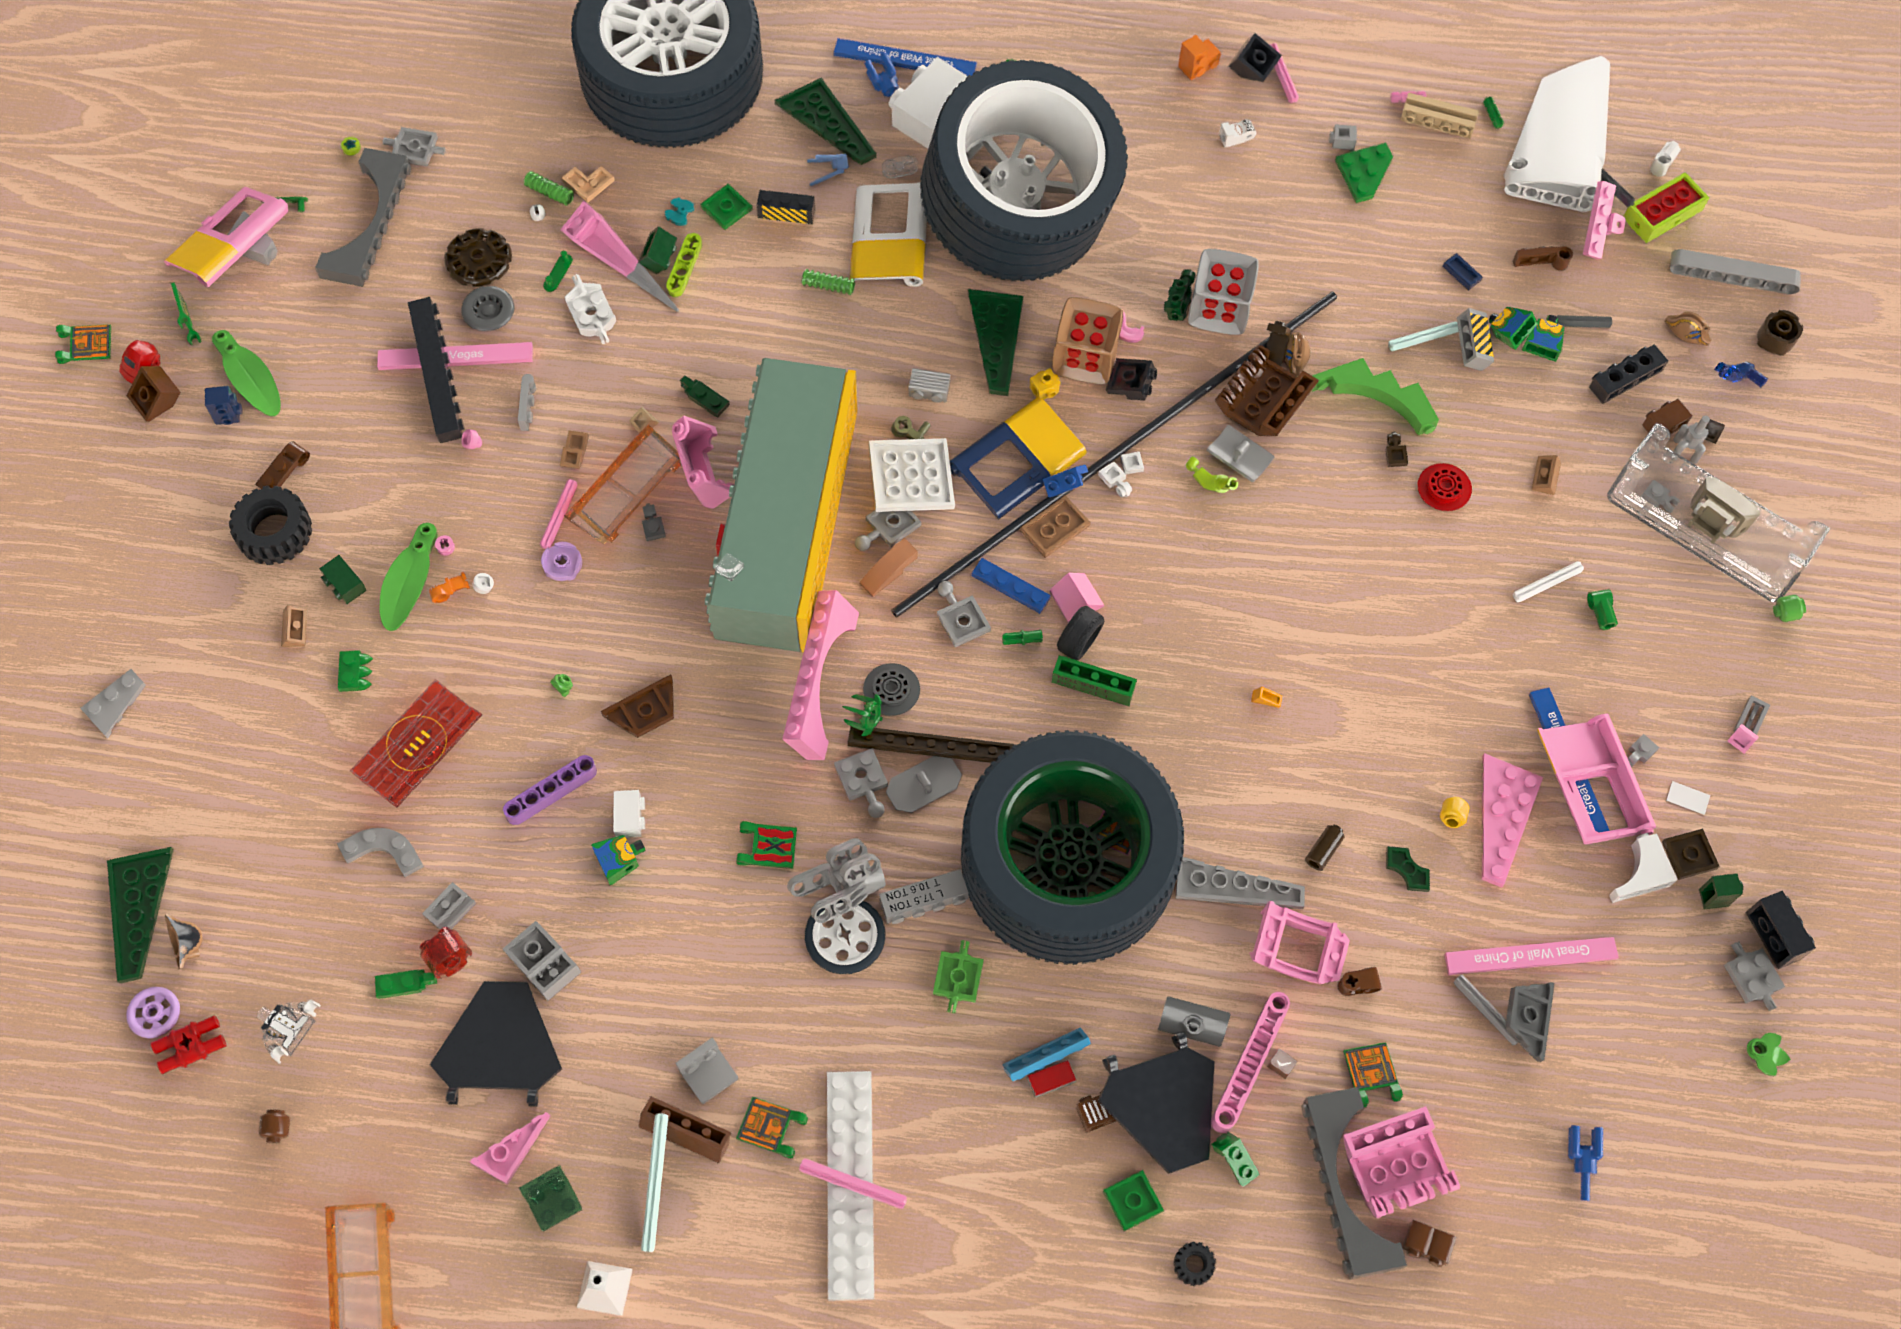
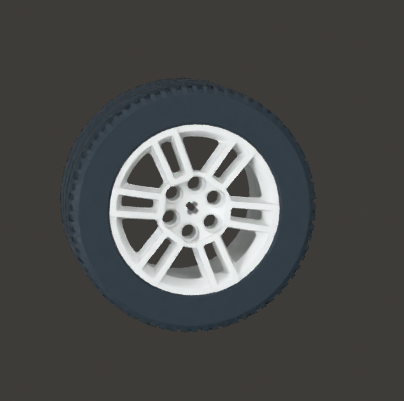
[571,0,763,148]

